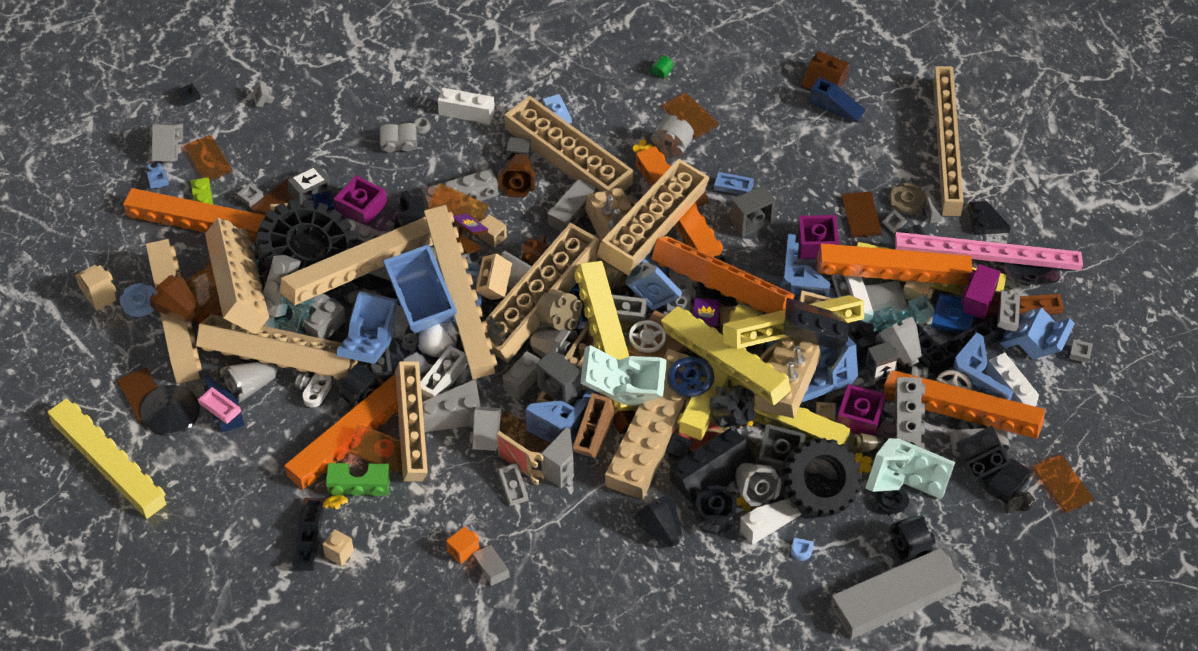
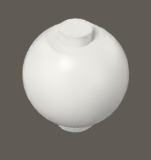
[418,320,459,358]

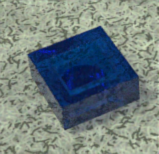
[312,191,335,210]

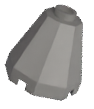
[875,317,922,367]
[530,329,578,358]
[735,463,782,507]

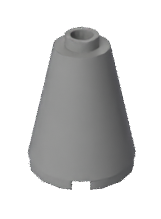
[220,362,277,403]

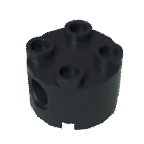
[337,364,383,407]
[889,515,936,562]

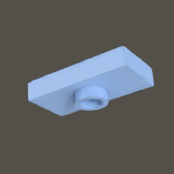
[543,94,572,123]

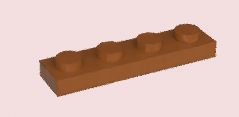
[986,294,1064,318]

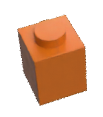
[446,526,479,564]

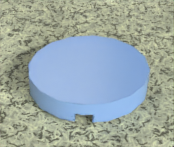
[120,283,156,317]

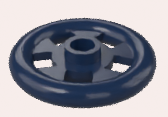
[667,357,714,397]

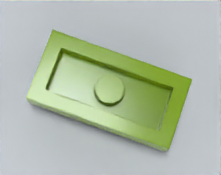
[190,177,213,204]

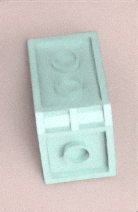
[580,345,666,406]
[866,438,955,499]

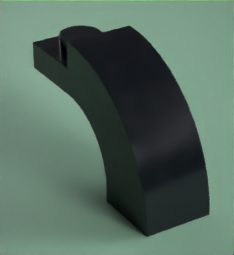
[394,191,425,230]

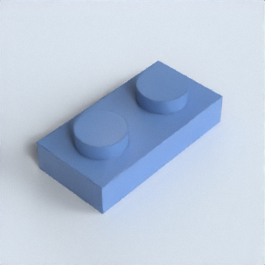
[714,172,754,195]

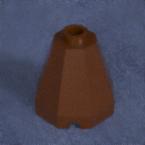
[498,154,535,198]
[150,274,199,322]

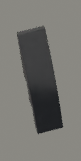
[292,497,325,571]

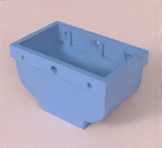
[383,244,457,334]

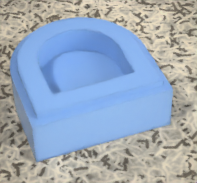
[791,538,814,561]

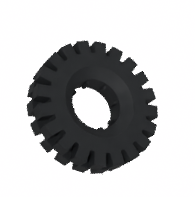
[254,200,359,295]

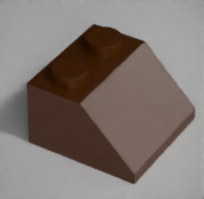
[801,51,849,91]

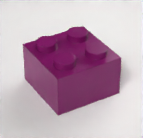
[334,175,387,226]
[797,215,839,259]
[961,264,1001,320]
[837,384,886,436]

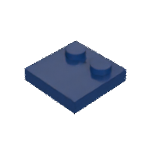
[931,294,974,334]

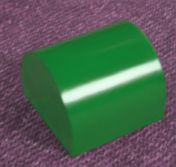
[649,55,673,79]

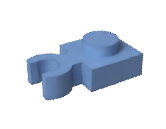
[147,162,169,189]

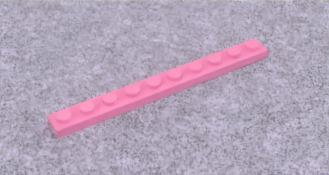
[895,232,1083,270]

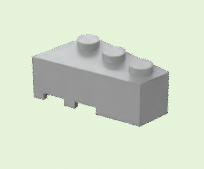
[422,379,480,432]

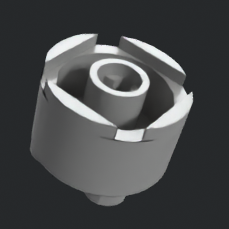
[651,115,694,157]

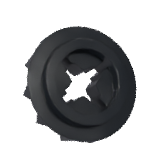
[876,488,909,515]

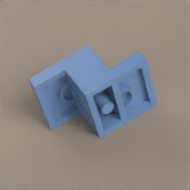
[1000,307,1075,360]

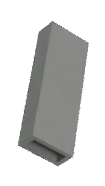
[831,548,963,639]

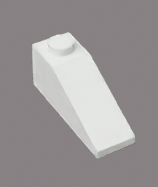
[740,499,801,545]

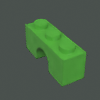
[326,463,390,496]

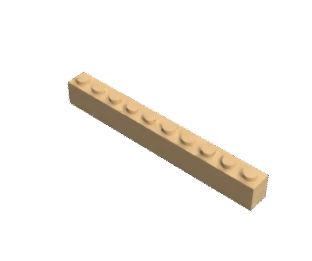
[933,66,964,216]
[424,205,497,379]
[281,217,433,305]

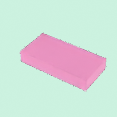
[198,387,241,424]

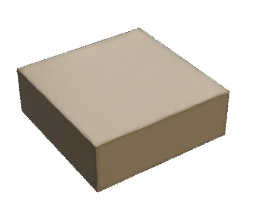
[816,402,836,422]

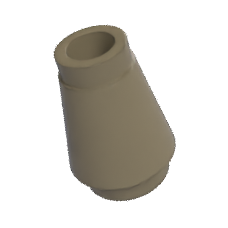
[853,433,884,453]

